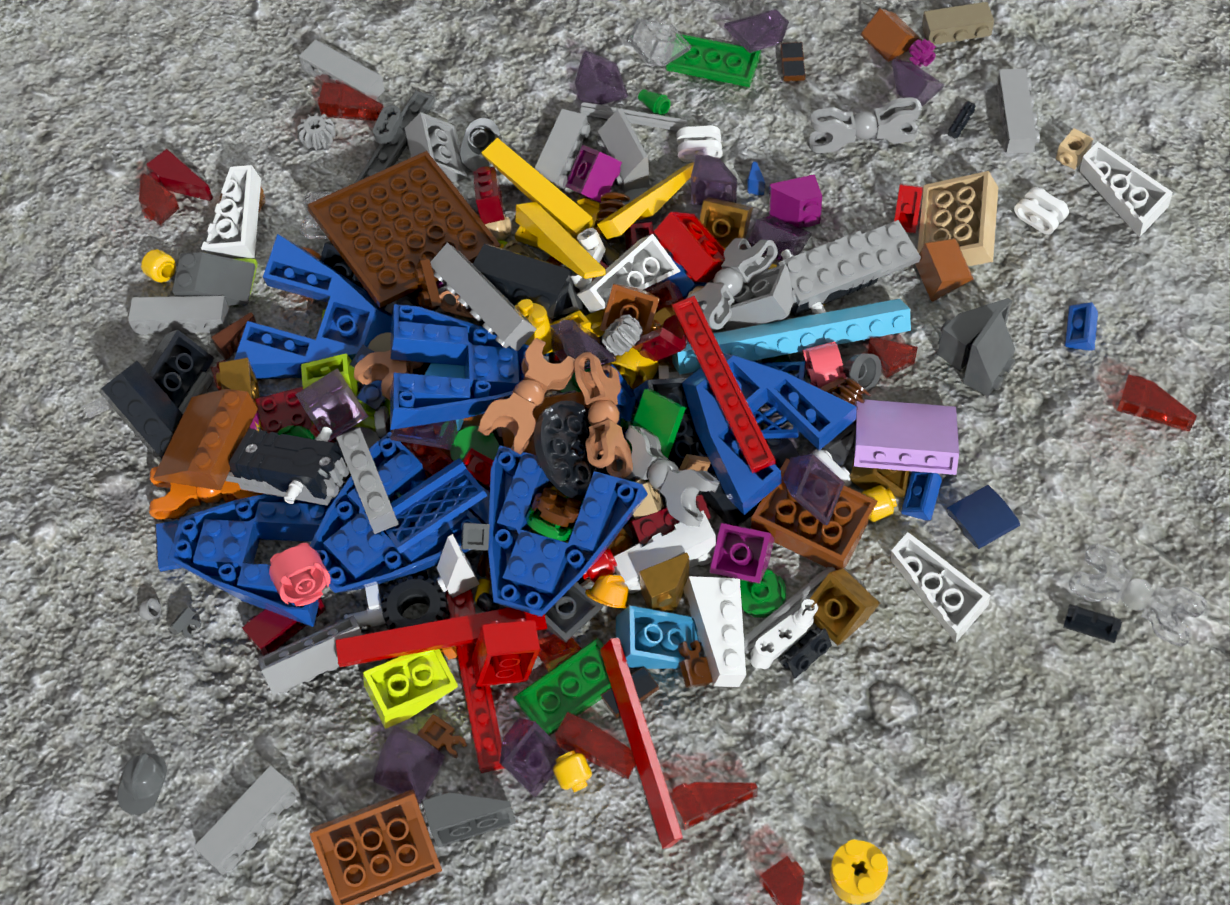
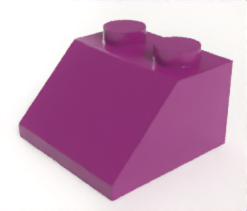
[565,145,622,203]
[768,174,822,228]
[709,523,774,584]

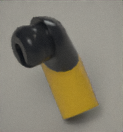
[475,579,500,612]

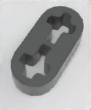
[373,105,402,144]

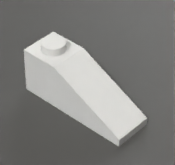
[437,534,480,598]

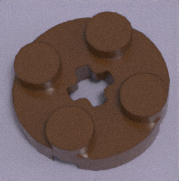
[532,488,582,527]

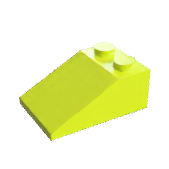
[363,649,458,729]

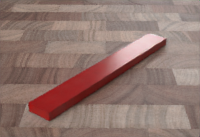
[672,296,776,473]
[445,589,507,774]
[336,607,547,667]
[600,638,683,849]

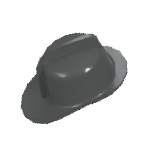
[460,118,500,171]
[843,353,882,391]
[117,753,167,815]

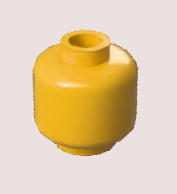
[141,249,176,283]
[862,485,897,522]
[553,750,592,793]

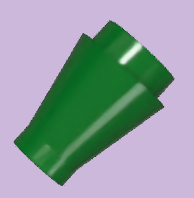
[638,89,671,115]

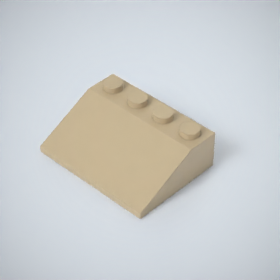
[917,171,998,266]

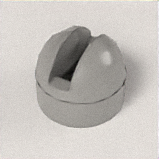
[139,599,161,620]

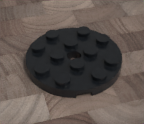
[533,401,611,500]

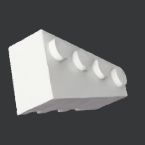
[1080,141,1173,237]
[201,165,261,259]
[577,234,680,313]
[613,511,716,594]
[891,532,990,643]
[683,576,746,687]

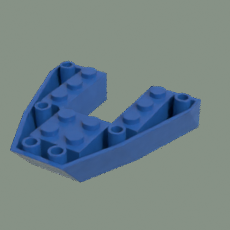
[234,234,392,379]
[390,304,529,430]
[682,353,857,515]
[310,432,482,593]
[488,446,648,617]
[168,493,339,627]

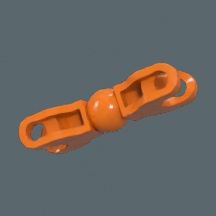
[149,466,264,519]

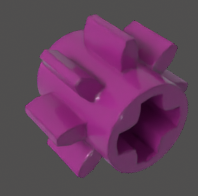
[909,39,936,67]

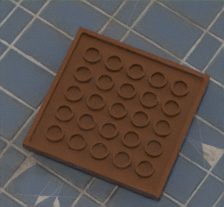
[307,151,501,308]

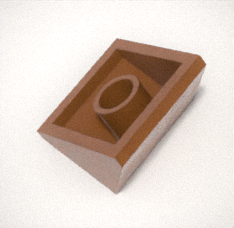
[861,8,922,62]
[915,239,974,302]
[600,284,660,337]

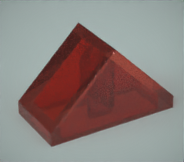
[868,337,918,378]

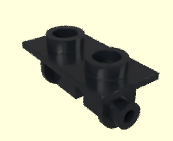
[1063,604,1122,643]
[780,627,832,678]

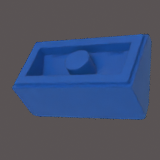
[1065,302,1098,351]
[901,471,942,521]

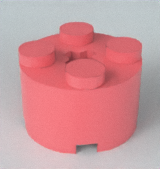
[802,342,846,388]
[269,543,330,606]

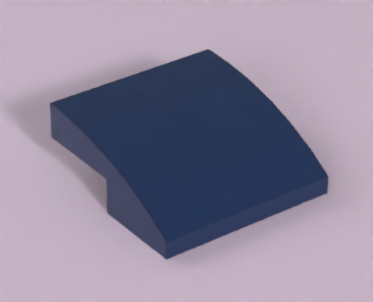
[947,485,1020,549]

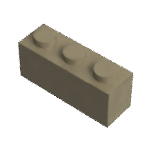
[922,2,994,45]

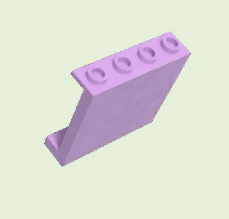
[854,400,959,475]

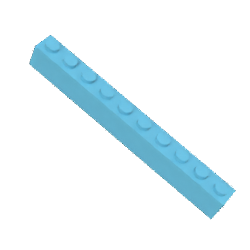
[672,299,911,374]

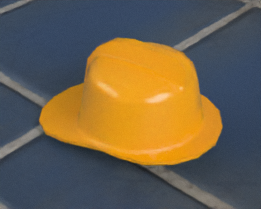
[585,575,629,609]

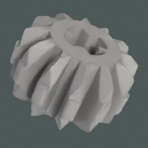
[297,112,336,151]
[602,314,643,356]

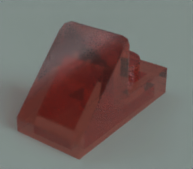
[537,634,581,672]

